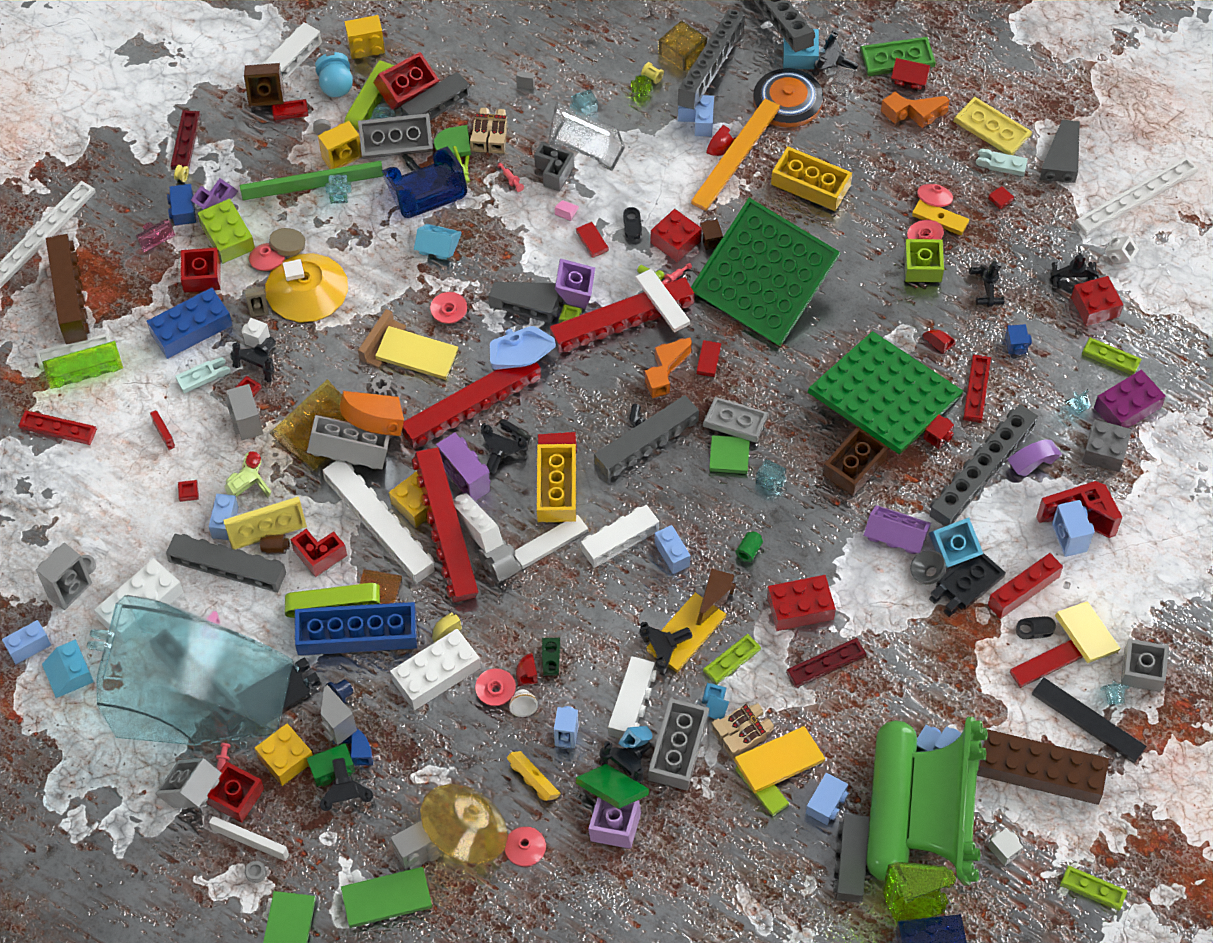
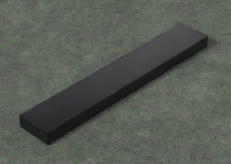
[1032,677,1147,764]

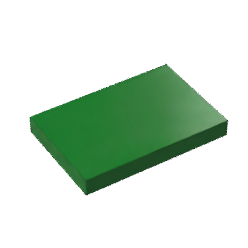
[576,764,649,809]

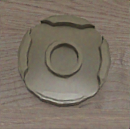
[269,228,306,256]

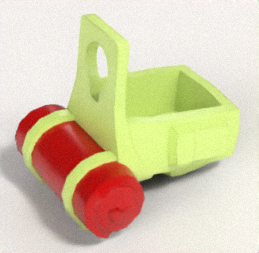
[224,451,271,497]

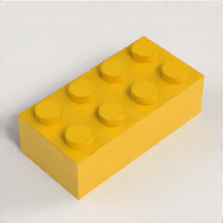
[771,146,852,211]
[537,444,576,522]

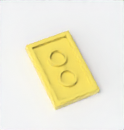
[1055,601,1121,663]

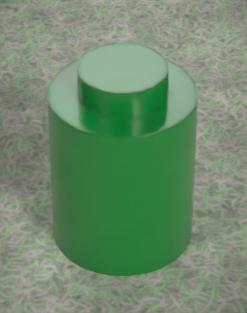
[735,531,763,562]

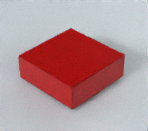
[988,186,1014,210]
[235,375,262,397]
[178,480,199,502]

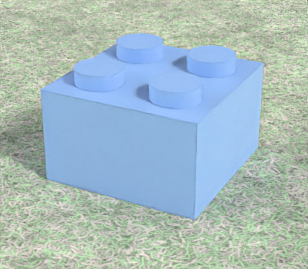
[1052,500,1094,557]

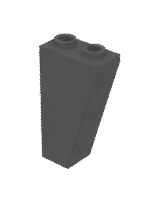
[1040,120,1080,183]
[488,281,564,323]

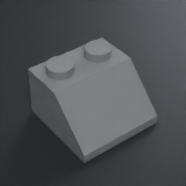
[321,685,357,745]

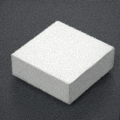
[283,259,305,281]

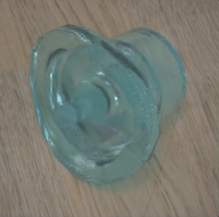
[371,103,396,119]
[1065,389,1092,414]
[1100,681,1129,705]

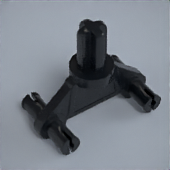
[812,30,858,76]
[1051,253,1099,289]
[969,261,1005,307]
[230,337,276,382]
[481,423,528,474]
[639,622,692,675]
[599,741,651,784]
[320,758,373,811]

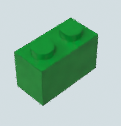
[307,743,355,787]

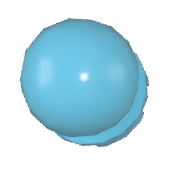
[315,52,353,98]

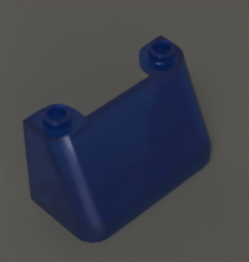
[382,146,467,218]

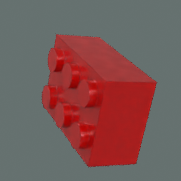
[373,52,440,111]
[767,574,836,631]

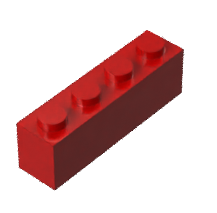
[988,553,1063,619]

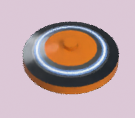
[753,68,823,127]

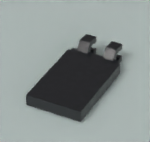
[929,553,1006,617]
[237,657,321,728]

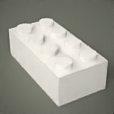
[94,558,184,644]
[390,629,481,711]

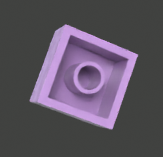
[588,797,641,849]

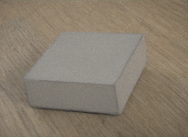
[516,71,535,90]

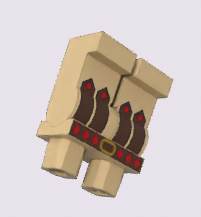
[470,108,508,154]
[711,703,774,761]

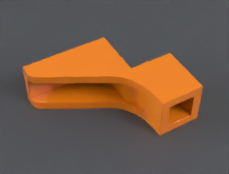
[881,91,950,128]
[645,337,692,399]

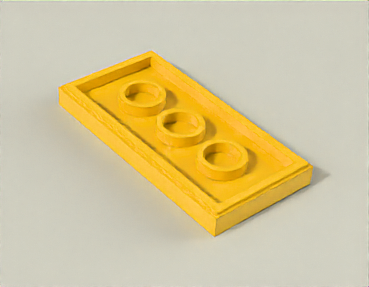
[646,592,726,673]
[734,726,826,794]

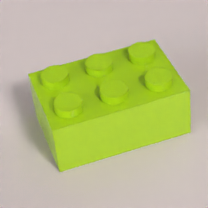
[197,199,255,264]

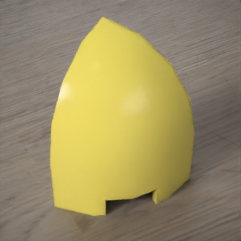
[432,612,462,643]

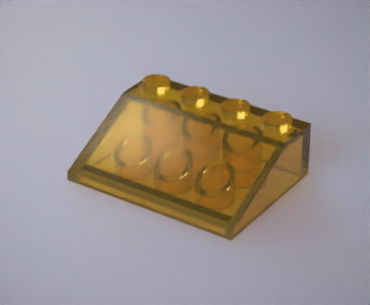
[269,379,348,471]

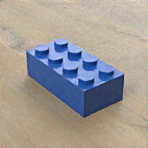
[147,288,233,359]

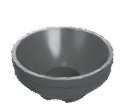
[910,550,946,585]

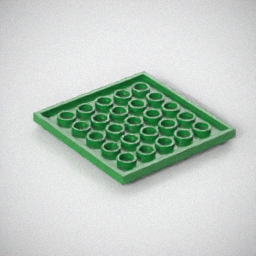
[691,197,841,347]
[807,331,963,455]

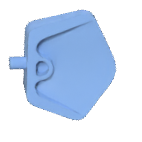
[490,326,556,370]

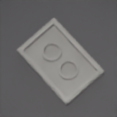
[703,397,769,443]

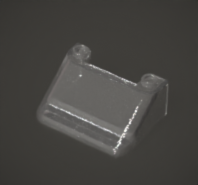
[548,103,625,171]

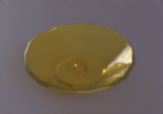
[420,784,508,864]

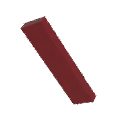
[171,110,200,170]
[786,638,867,688]

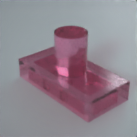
[136,219,176,252]

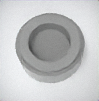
[313,119,331,135]
[81,555,96,574]
[245,861,267,883]

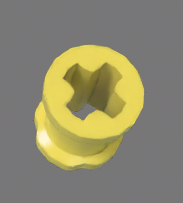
[641,62,664,84]

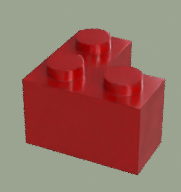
[290,528,347,577]

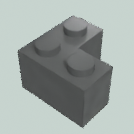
[534,141,575,192]

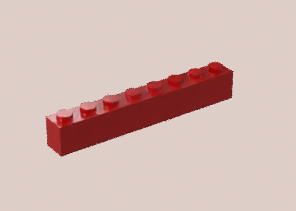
[550,277,694,354]
[402,362,541,449]
[412,447,478,603]

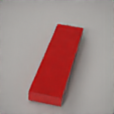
[963,354,991,423]
[18,410,97,445]
[1010,640,1083,688]

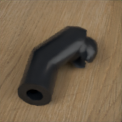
[629,404,647,427]

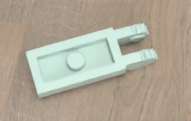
[976,149,1028,176]
[175,357,231,394]

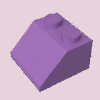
[555,258,595,309]

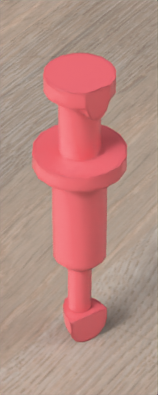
[497,163,524,192]
[661,263,692,285]
[216,743,231,771]

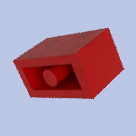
[891,58,930,90]

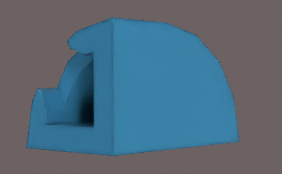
[618,726,653,748]

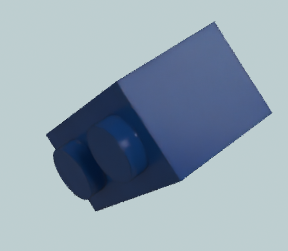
[167,184,196,226]

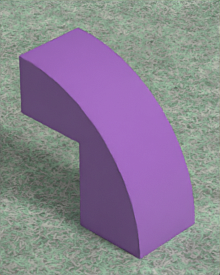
[191,178,238,209]
[1007,440,1062,476]

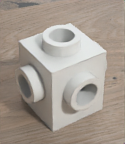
[1105,236,1139,264]

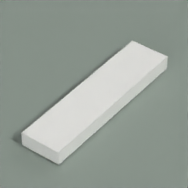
[636,269,690,333]
[36,333,113,369]
[513,515,588,569]
[209,816,289,861]

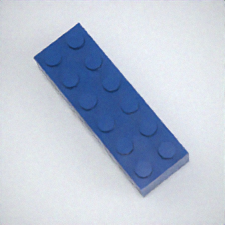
[295,602,417,656]

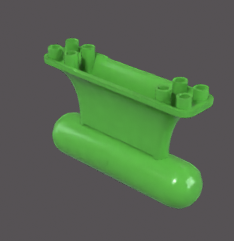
[866,717,988,886]

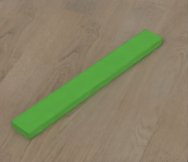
[240,161,383,201]

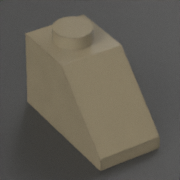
[245,287,269,318]

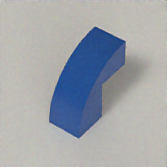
[333,729,374,766]

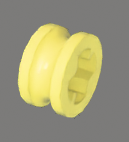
[174,165,189,182]

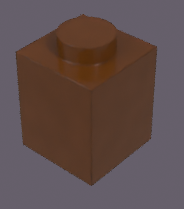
[700,219,723,250]

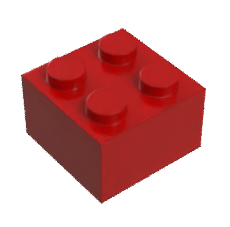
[650,208,702,263]
[181,247,221,293]
[1071,276,1124,326]
[206,761,264,823]

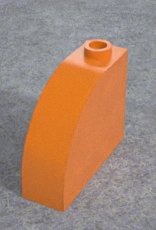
[340,391,404,436]

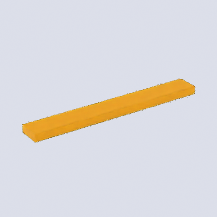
[691,98,780,212]

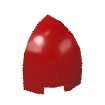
[706,125,736,156]
[922,329,956,354]
[516,653,538,686]

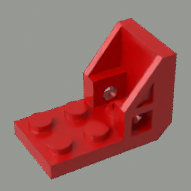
[1036,481,1123,538]

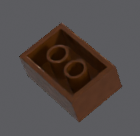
[823,427,889,496]

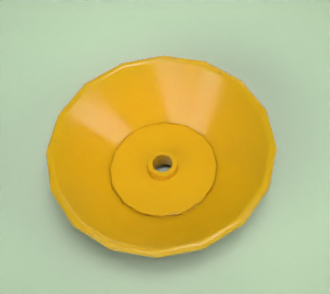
[265,253,348,323]

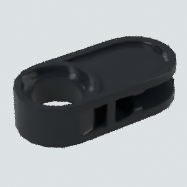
[623,207,642,241]
[1016,616,1056,639]

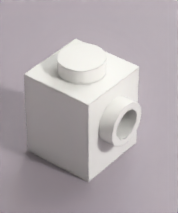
[242,318,270,347]
[988,828,1023,866]

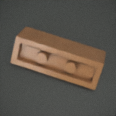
[358,309,406,368]

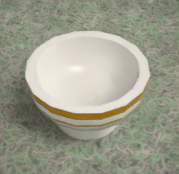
[509,689,538,717]

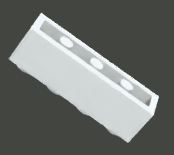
[262,22,322,82]
[453,493,503,553]
[581,504,659,568]
[608,656,657,739]

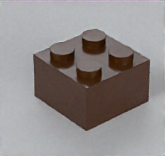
[244,63,284,107]

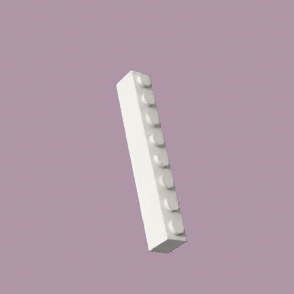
[322,460,435,584]

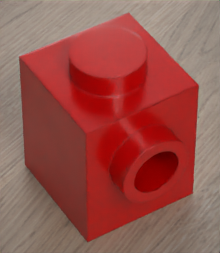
[924,415,954,449]

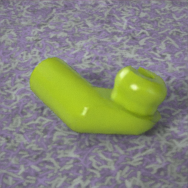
[637,265,665,281]

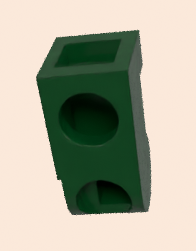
[542,638,561,676]

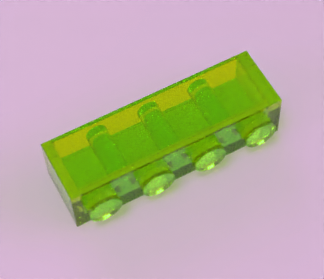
[42,341,123,389]

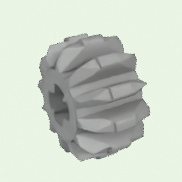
[366,373,398,396]

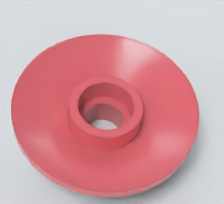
[917,184,953,207]
[907,220,944,240]
[249,243,285,271]
[430,292,467,324]
[475,668,516,706]
[504,827,546,867]

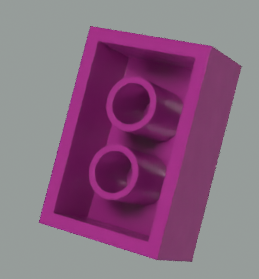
[1094,369,1166,428]

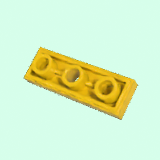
[912,200,969,236]
[507,751,561,801]

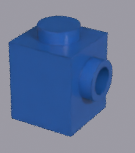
[1005,324,1032,355]

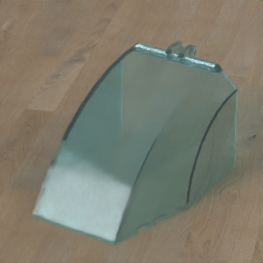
[87,595,294,745]

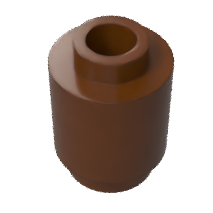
[260,534,290,554]

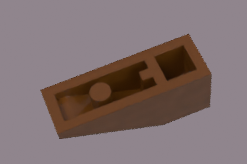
[696,568,736,625]

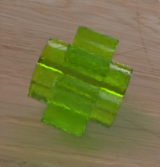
[631,75,652,96]

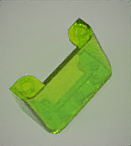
[882,861,956,929]

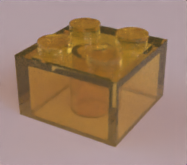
[658,20,707,71]

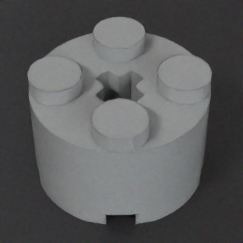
[478,538,522,584]

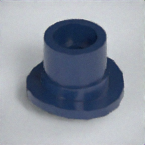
[326,679,353,704]

